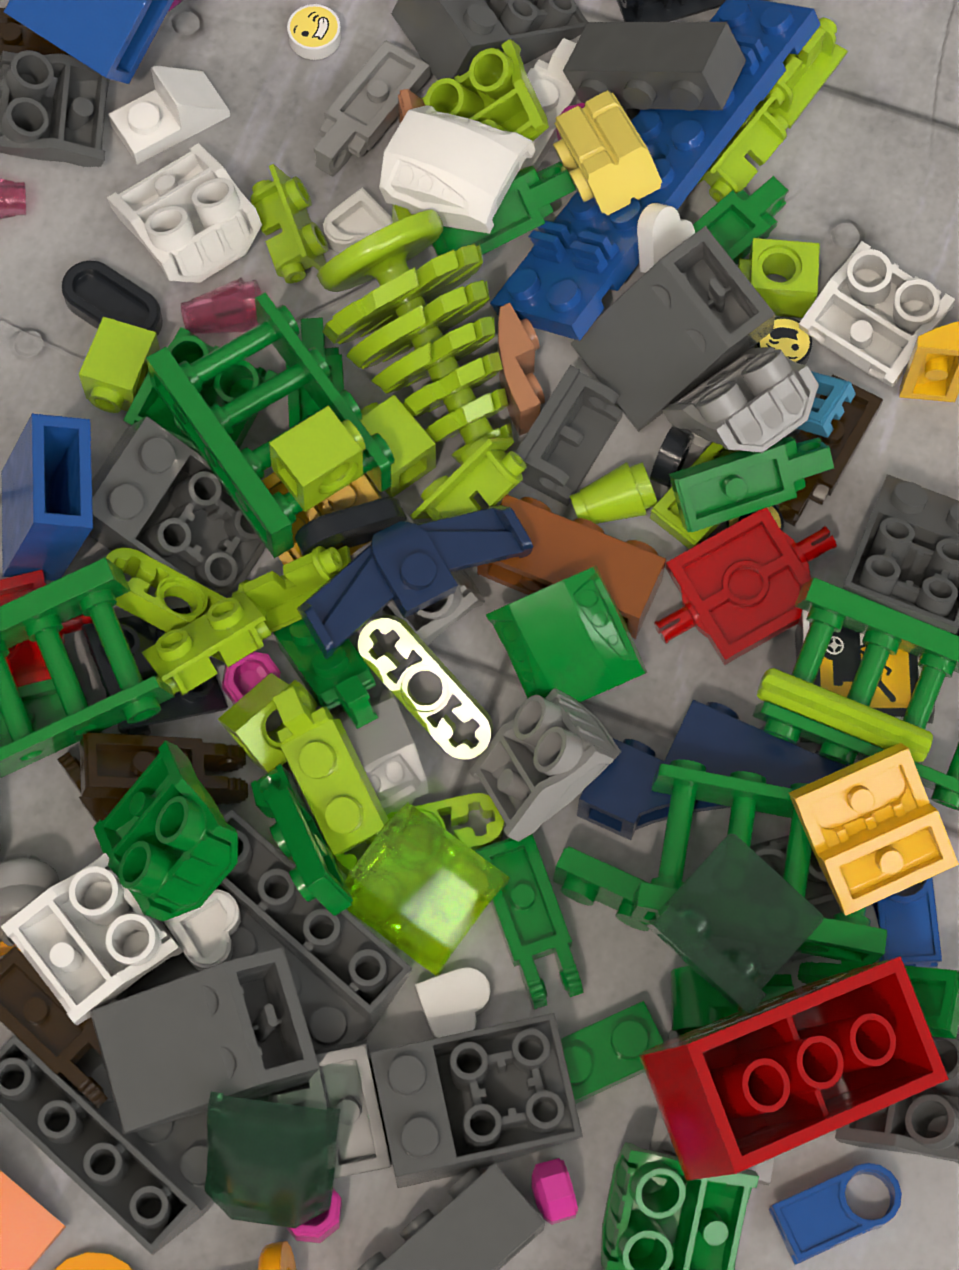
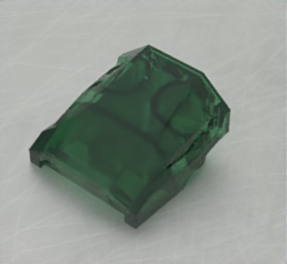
[204,1091,341,1228]

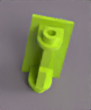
[759,17,848,129]
[697,95,788,202]
[250,164,329,284]
[410,437,527,521]
[232,546,351,633]
[141,591,271,696]

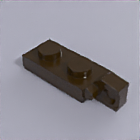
[778,374,883,527]

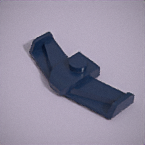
[297,505,533,659]

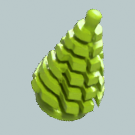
[316,209,517,488]

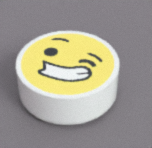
[287,4,341,60]

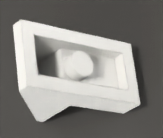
[108,66,230,165]

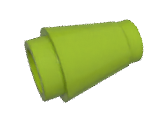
[569,462,657,524]

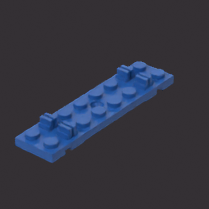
[490,0,821,341]

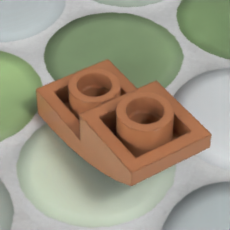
[498,303,545,436]

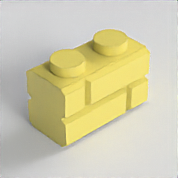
[553,90,662,215]

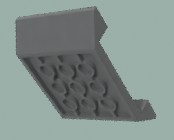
[0,809,412,1255]

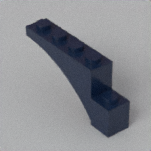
[577,700,847,840]

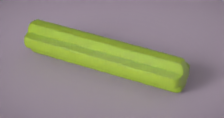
[757,668,933,763]

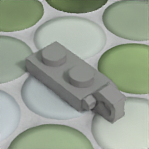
[314,40,431,177]

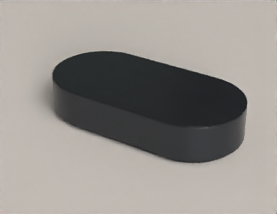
[62,261,163,336]
[295,497,407,556]

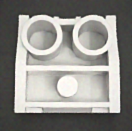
[379,105,535,234]
[106,143,262,283]
[799,241,955,387]
[1,853,183,1025]

